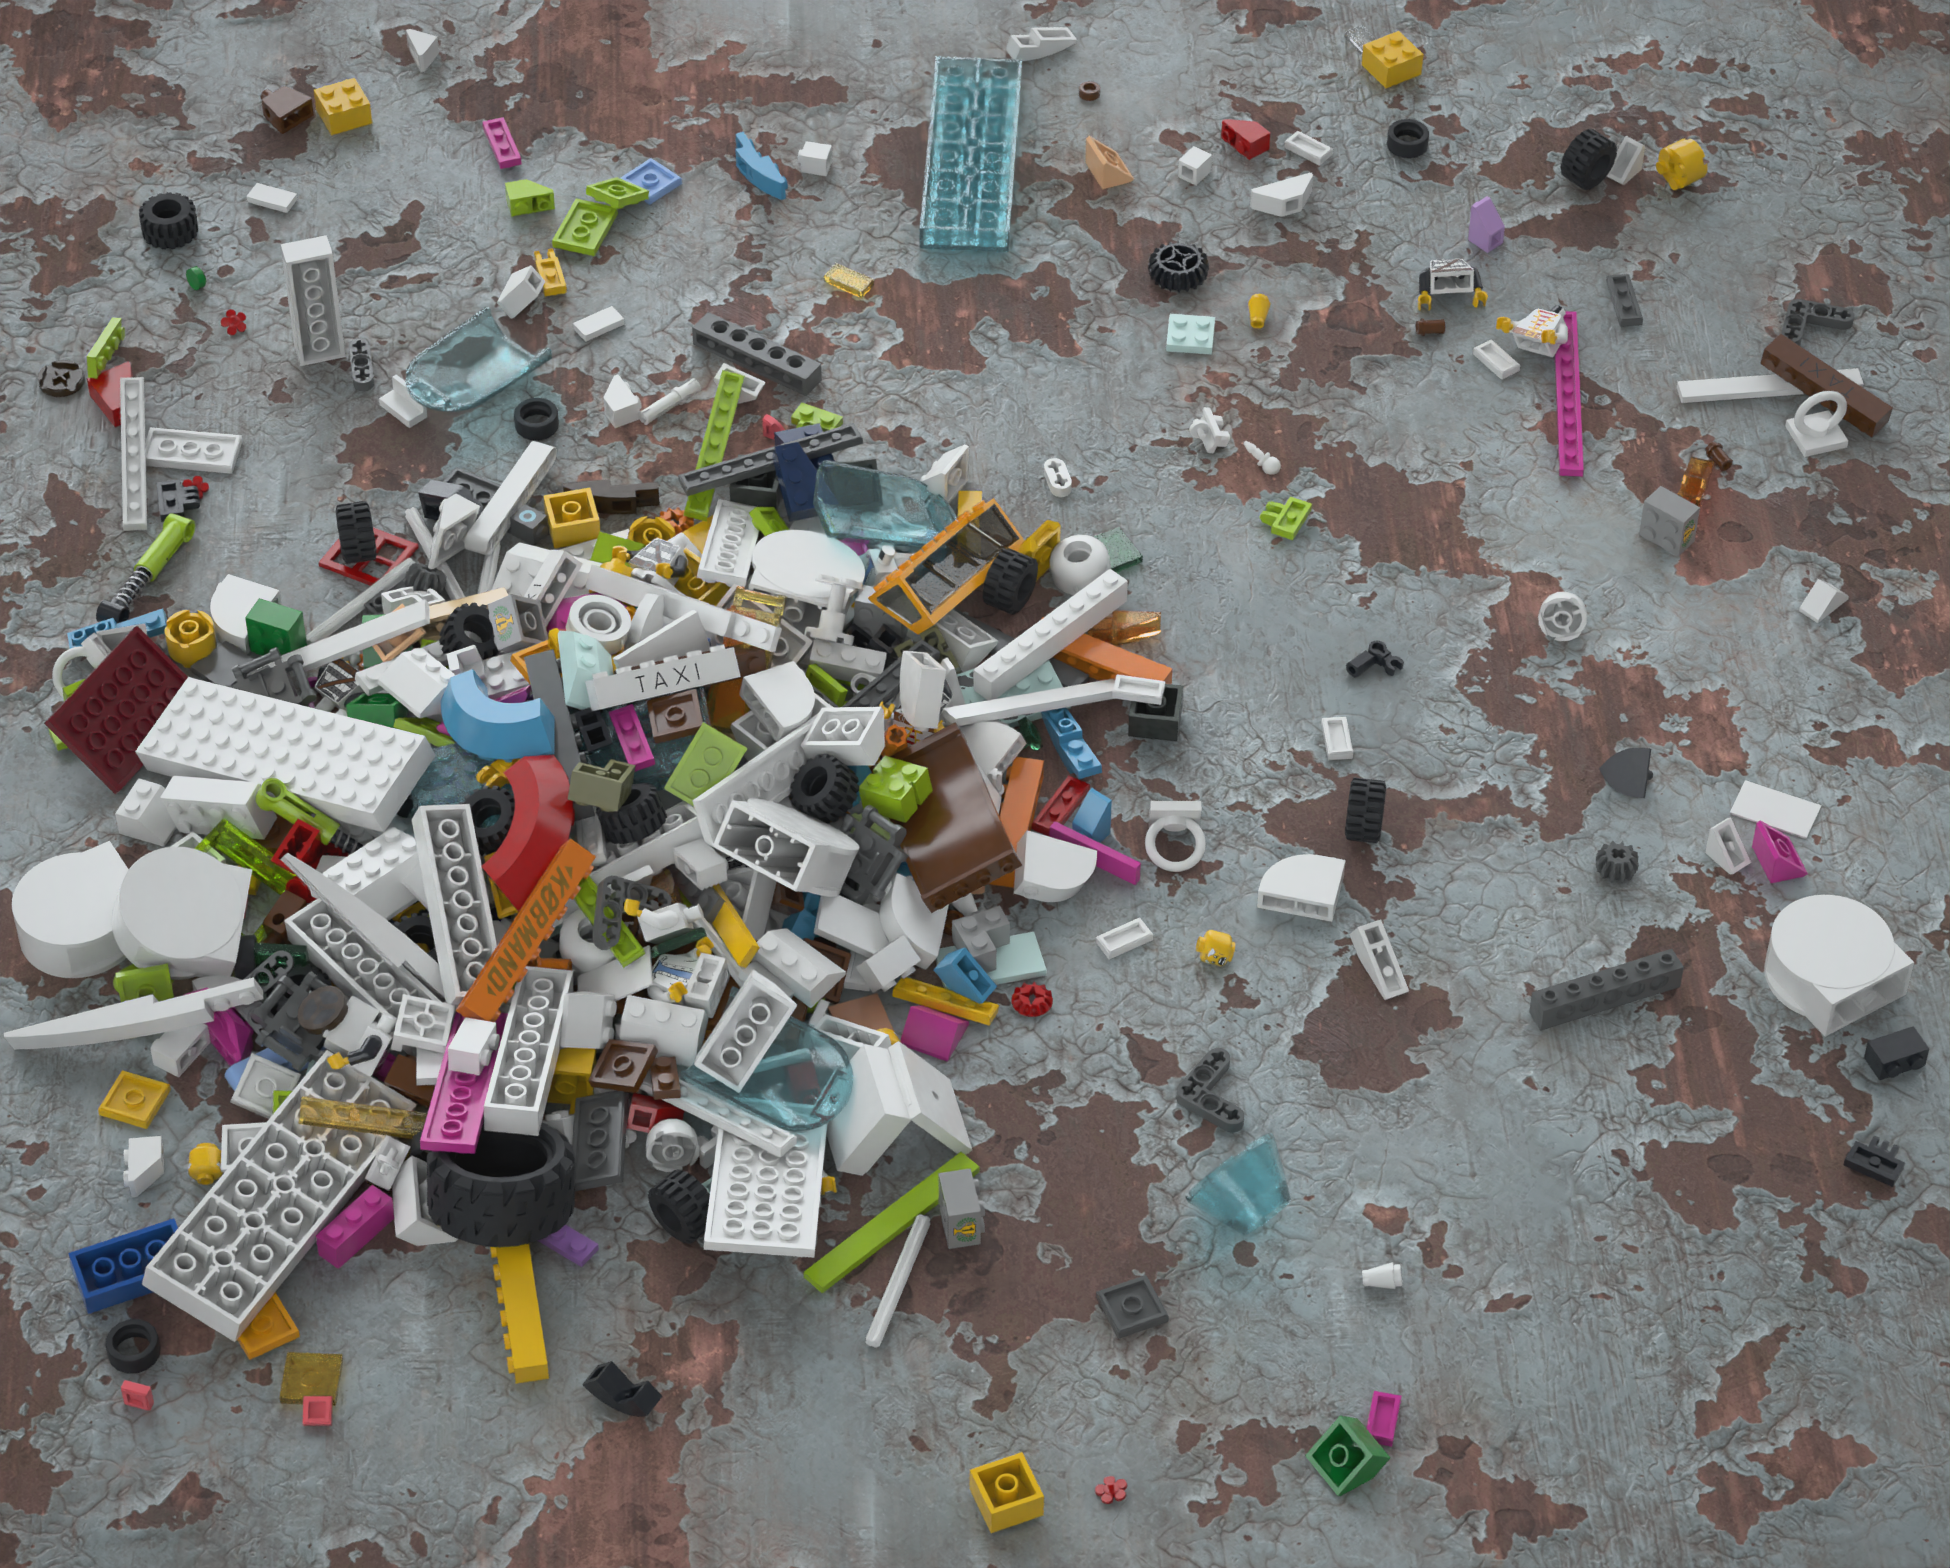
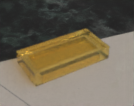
[824,263,874,298]

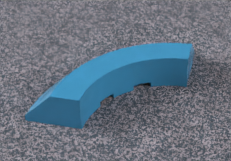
[440,669,555,763]

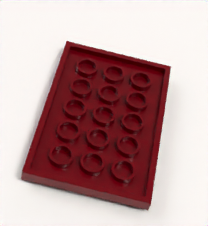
[44,626,188,794]

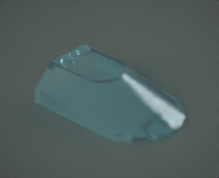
[405,307,552,412]
[813,460,958,547]
[679,986,853,1131]

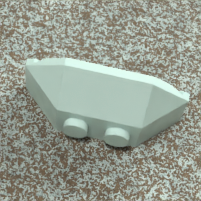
[557,631,614,710]

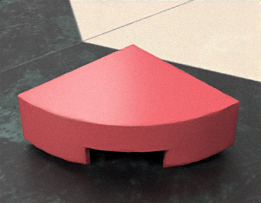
[763,414,785,440]

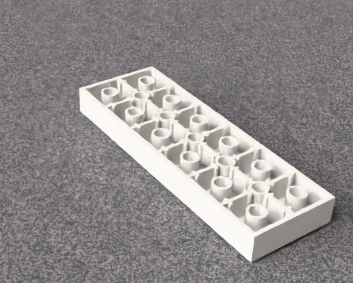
[135,677,436,833]
[142,1050,417,1342]

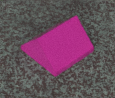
[1752,820,1808,883]
[900,1005,969,1062]

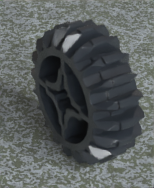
[1148,241,1209,292]

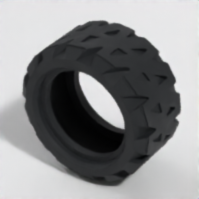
[427,1121,575,1247]

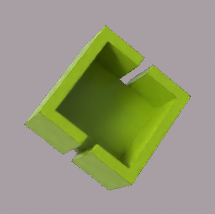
[859,756,933,823]

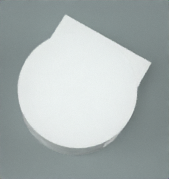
[745,530,865,641]
[712,798,859,897]
[12,841,129,978]
[112,847,252,980]
[1764,895,1914,1037]

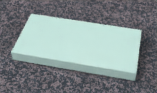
[935,932,1047,991]

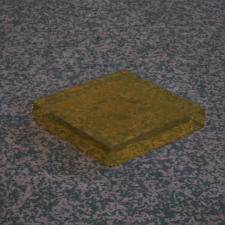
[279,1352,343,1406]

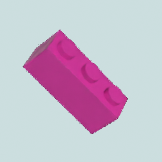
[316,1185,394,1269]

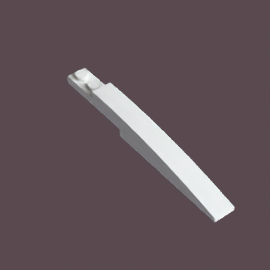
[585,565,782,652]
[280,853,456,1015]
[4,977,264,1050]

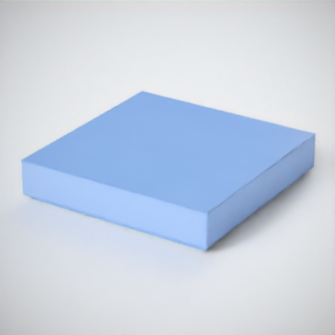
[621,158,682,205]

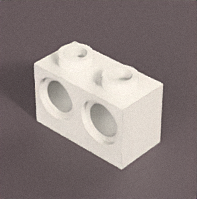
[683,953,730,1018]

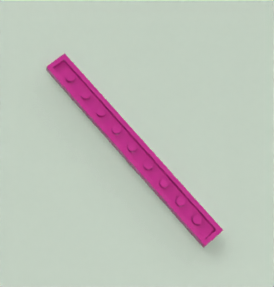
[1554,311,1584,477]

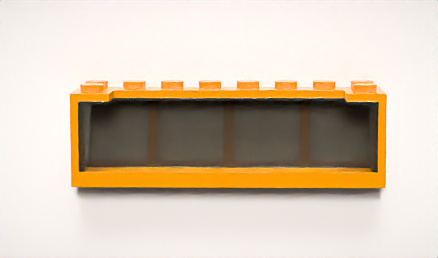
[868,498,1025,635]

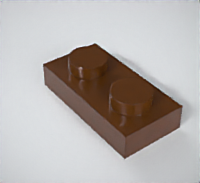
[649,1056,681,1100]

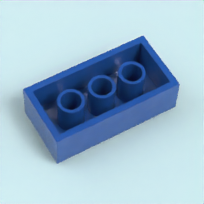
[68,1218,178,1314]

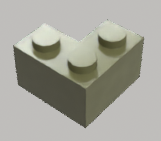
[568,760,635,812]

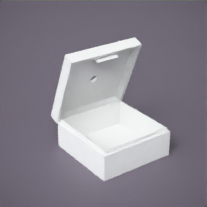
[817,1041,973,1176]

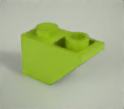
[505,179,555,217]

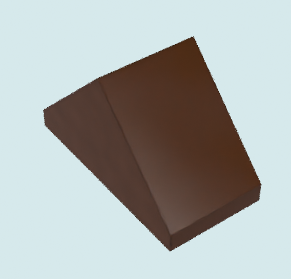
[770,882,805,916]

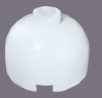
[1538,592,1587,641]
[646,1119,700,1172]

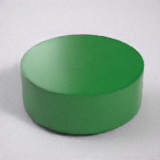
[186,266,206,290]

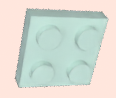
[1166,314,1215,355]

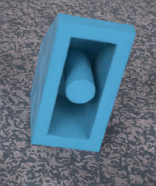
[1072,788,1112,843]
[934,948,997,1004]

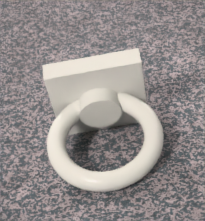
[1785,391,1848,457]
[52,633,111,698]
[1145,801,1206,872]

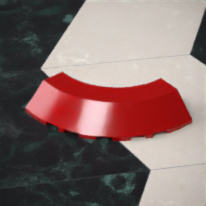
[481,755,575,912]

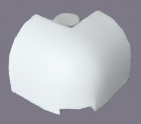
[381,586,445,614]

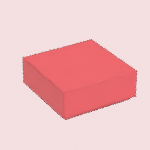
[121,1380,154,1410]
[303,1396,333,1426]

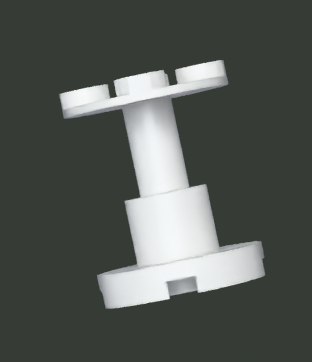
[804,573,864,646]

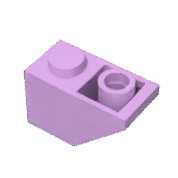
[1468,196,1505,253]

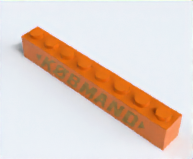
[455,839,596,1022]

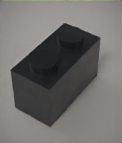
[1864,1026,1929,1081]

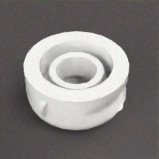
[1049,535,1111,595]
[566,595,631,655]
[559,909,616,974]

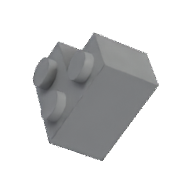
[952,906,1010,973]

